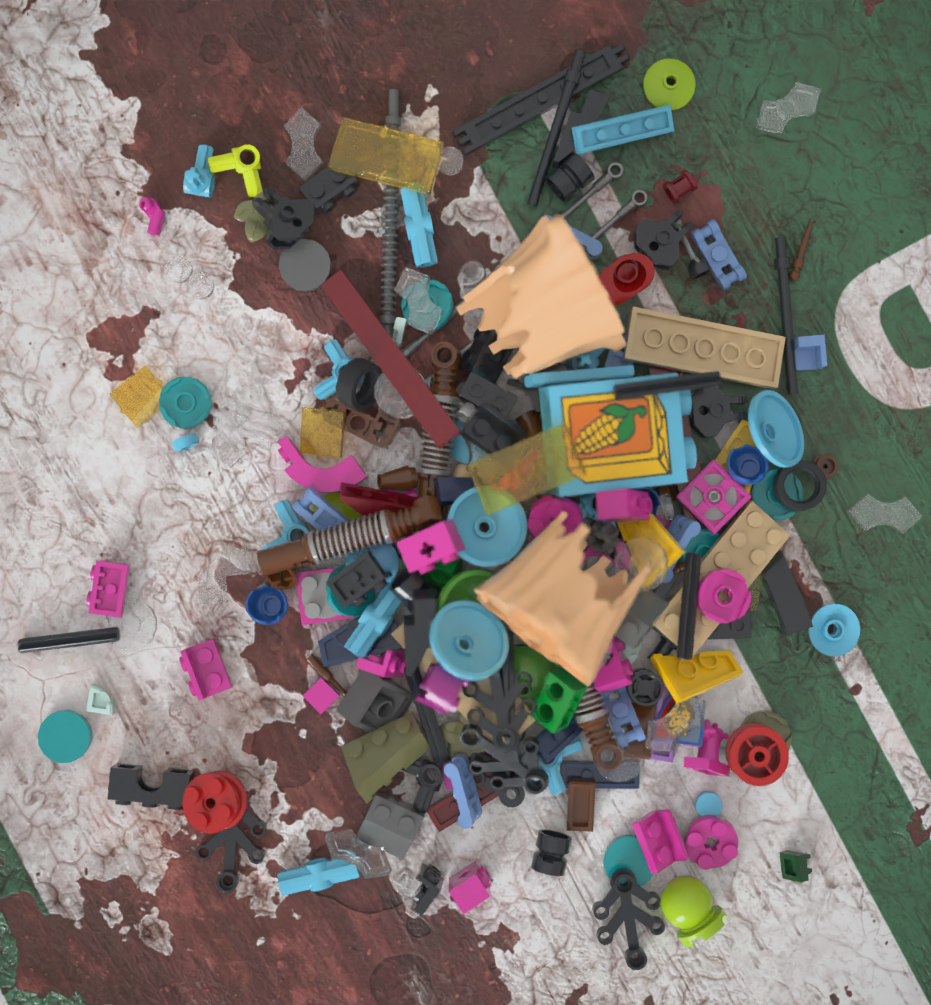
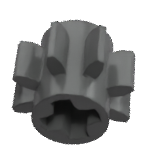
[587,520,621,554]

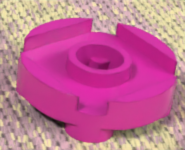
[527,496,583,539]
[697,569,751,623]
[684,815,738,870]

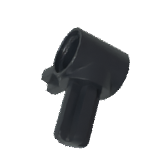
[401,759,444,813]

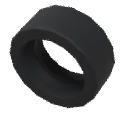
[336,358,384,411]
[772,460,827,511]

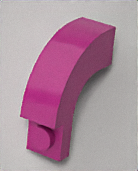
[278,436,368,493]

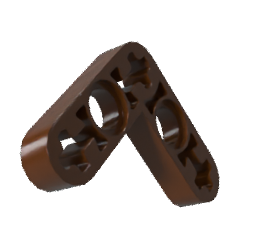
[323,385,409,448]

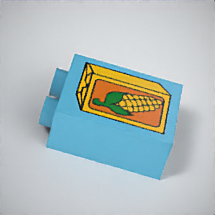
[538,373,697,497]

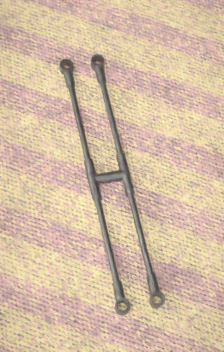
[401,162,647,388]

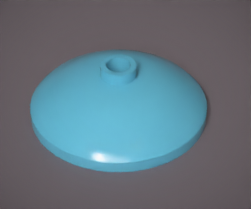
[748,390,804,468]
[447,486,527,567]
[430,600,509,680]

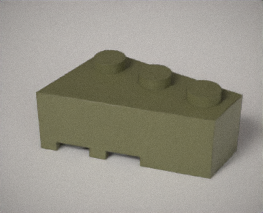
[341,712,430,803]

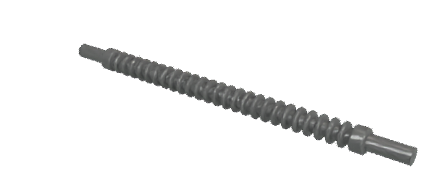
[380,89,401,338]

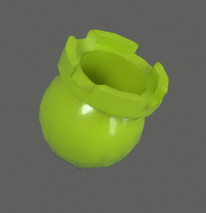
[660,875,728,947]

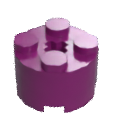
[415,661,470,715]

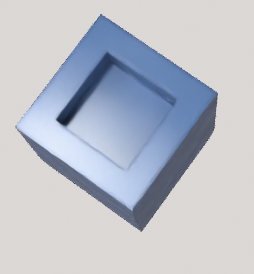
[794,334,827,371]

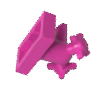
[682,719,730,777]

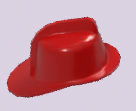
[598,253,655,305]

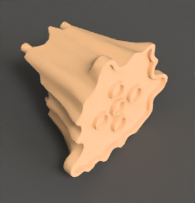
[456,215,626,379]
[474,511,651,686]

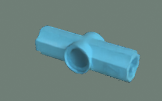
[400,184,438,268]
[344,582,404,657]
[277,853,360,896]

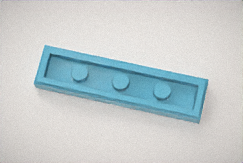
[571,105,674,154]
[524,365,634,388]

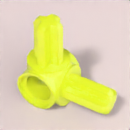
[208,145,263,197]

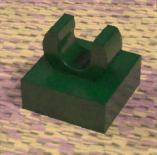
[780,850,812,883]

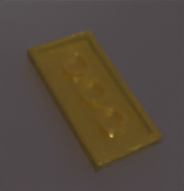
[328,117,445,195]
[467,423,587,515]

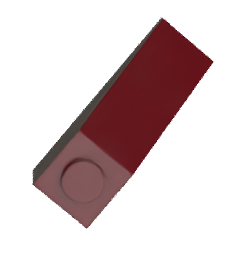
[340,482,418,537]

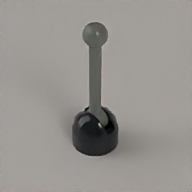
[672,219,711,280]

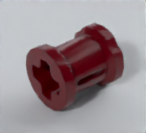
[662,170,698,204]

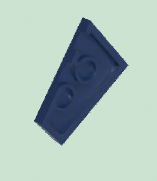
[318,614,402,668]

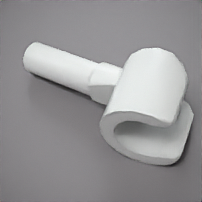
[456,397,475,423]

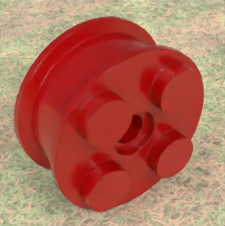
[725,723,789,786]
[183,771,247,834]

